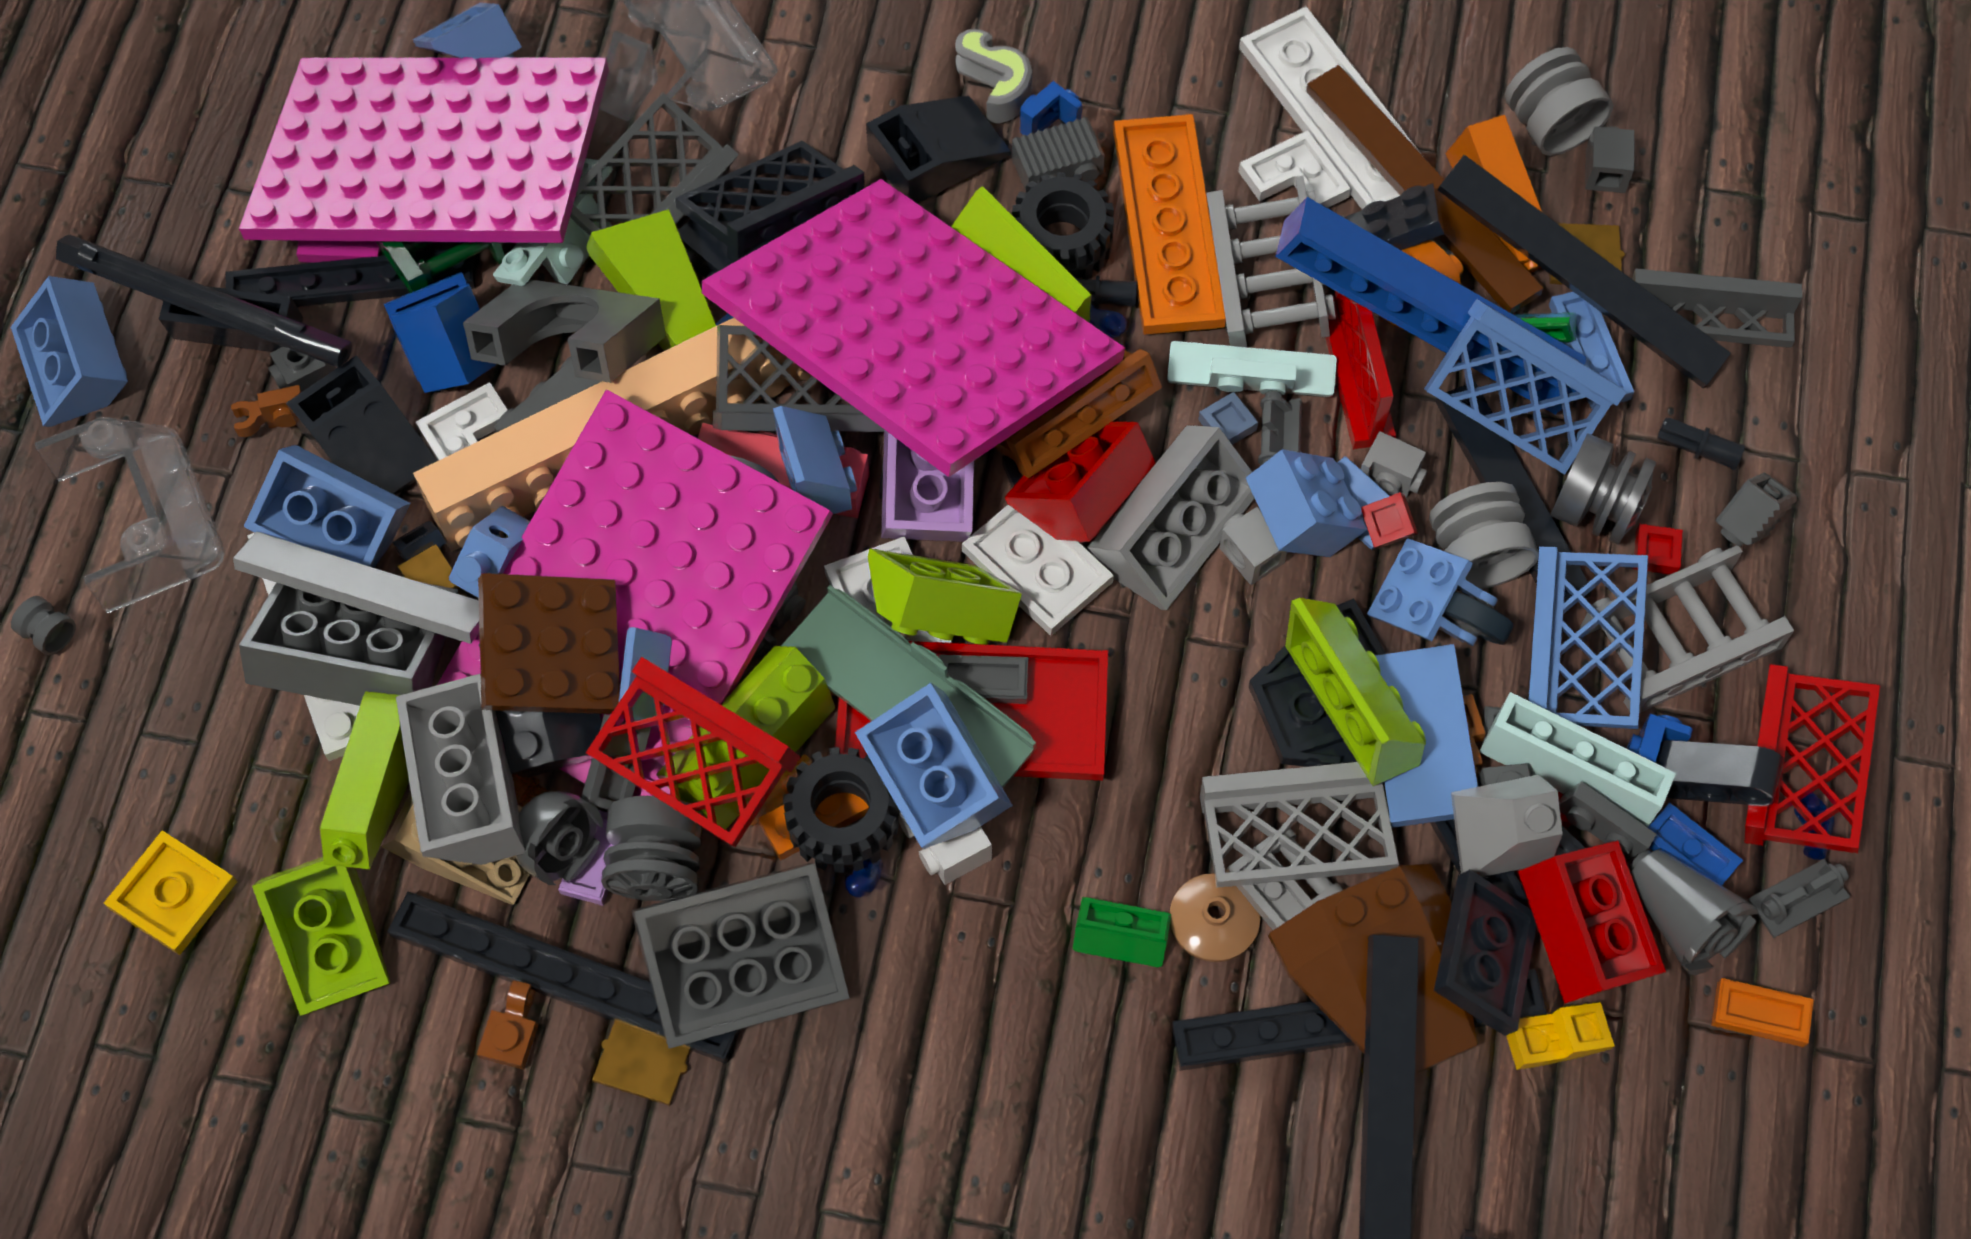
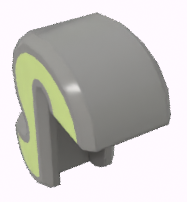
[955,29,1032,124]

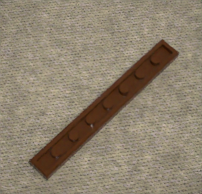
[1306,65,1544,314]

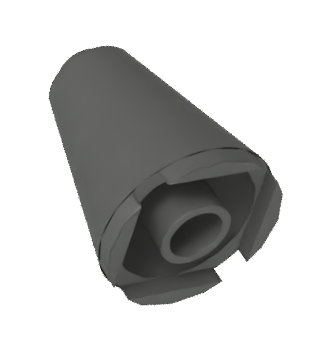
[1629,849,1758,975]

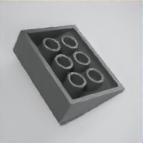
[239,582,459,706]
[632,863,849,1049]

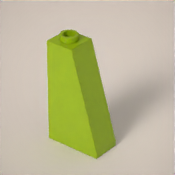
[586,209,716,351]
[320,691,409,869]

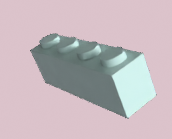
[1479,692,1676,828]

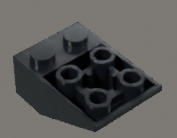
[866,95,1011,204]
[286,355,437,495]

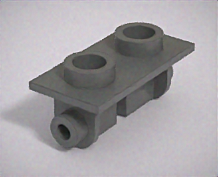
[1258,391,1302,466]
[1748,859,1850,938]

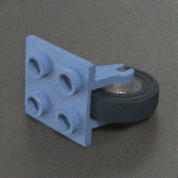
[1367,538,1514,646]

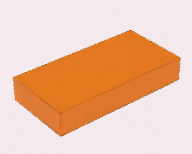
[1711,978,1814,1047]

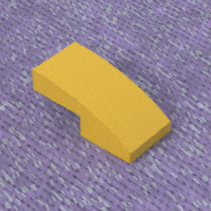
[1506,1002,1615,1070]

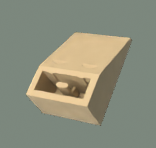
[382,792,530,905]

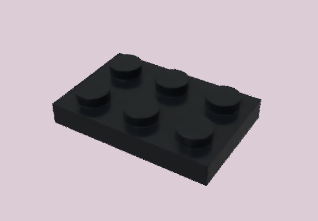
[1340,183,1444,250]
[1434,869,1537,1036]

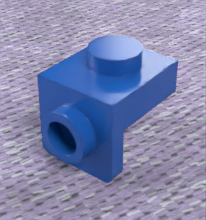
[1020,81,1082,136]
[1627,714,1693,762]

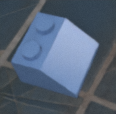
[773,406,857,514]

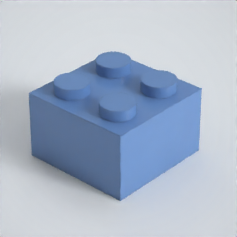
[1245,449,1367,557]

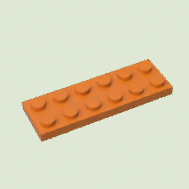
[1113,114,1226,335]

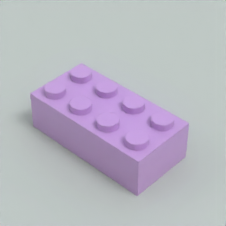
[881,430,974,542]

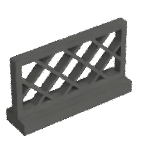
[570,92,739,235]
[713,325,884,432]

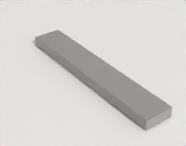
[233,531,480,644]

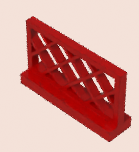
[1325,291,1396,449]
[586,656,801,848]
[1745,664,1880,854]

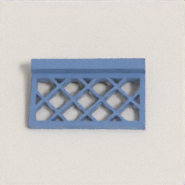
[1424,299,1626,475]
[1529,546,1648,729]

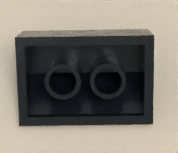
[479,644,603,778]

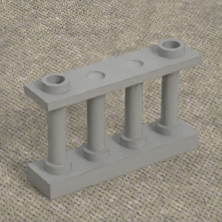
[1206,175,1336,347]
[1579,545,1794,713]

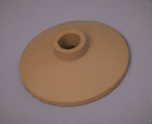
[1169,873,1260,962]

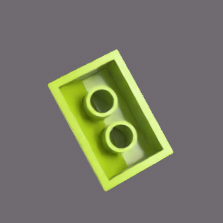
[867,548,1022,645]

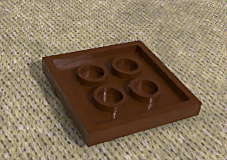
[478,573,620,714]

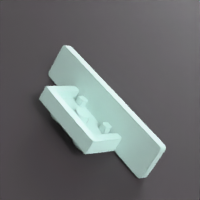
[493,158,613,286]
[1167,341,1337,397]

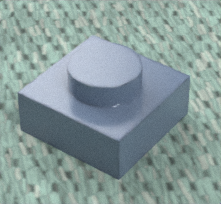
[1198,392,1258,445]

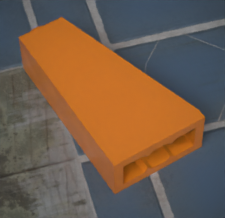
[1446,115,1542,273]

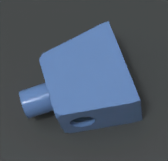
[449,506,530,598]

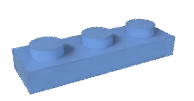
[1549,292,1634,409]

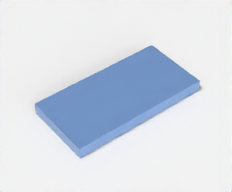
[1375,644,1478,828]

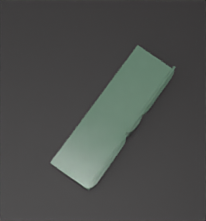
[781,585,1037,788]

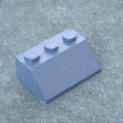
[11,276,128,427]
[244,445,410,568]
[855,683,1013,849]

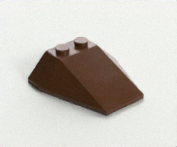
[1268,863,1478,1074]

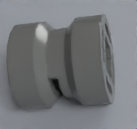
[11,595,76,655]

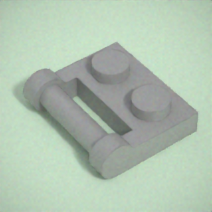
[1226,828,1344,930]

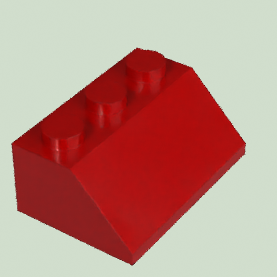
[1004,422,1156,542]
[1518,841,1666,1004]

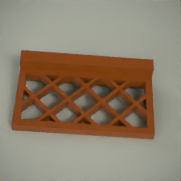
[993,349,1162,478]

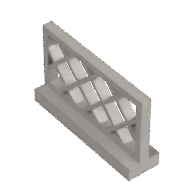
[1200,762,1399,888]

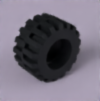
[1012,172,1114,279]
[783,747,899,873]

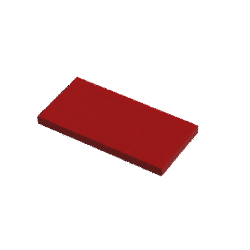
[835,641,1108,781]

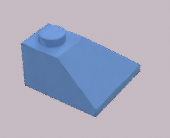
[413,3,521,60]

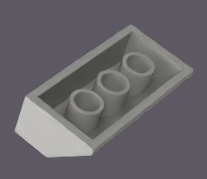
[1088,425,1255,610]
[396,674,525,865]

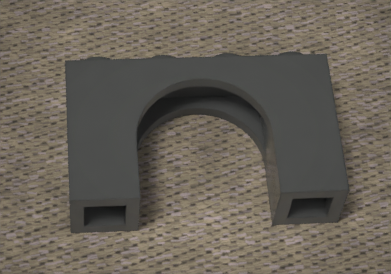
[463,279,666,383]

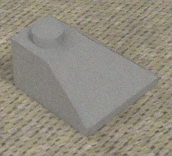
[1451,774,1563,877]

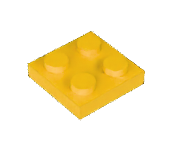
[104,830,237,956]

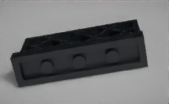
[676,141,865,262]

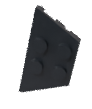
[1248,646,1357,767]

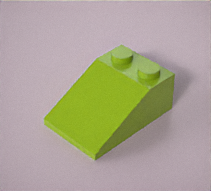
[252,857,390,1016]

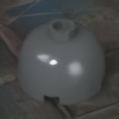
[516,791,603,885]

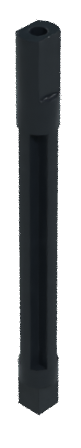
[56,234,352,368]

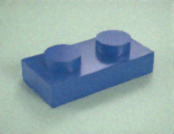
[1648,802,1743,886]

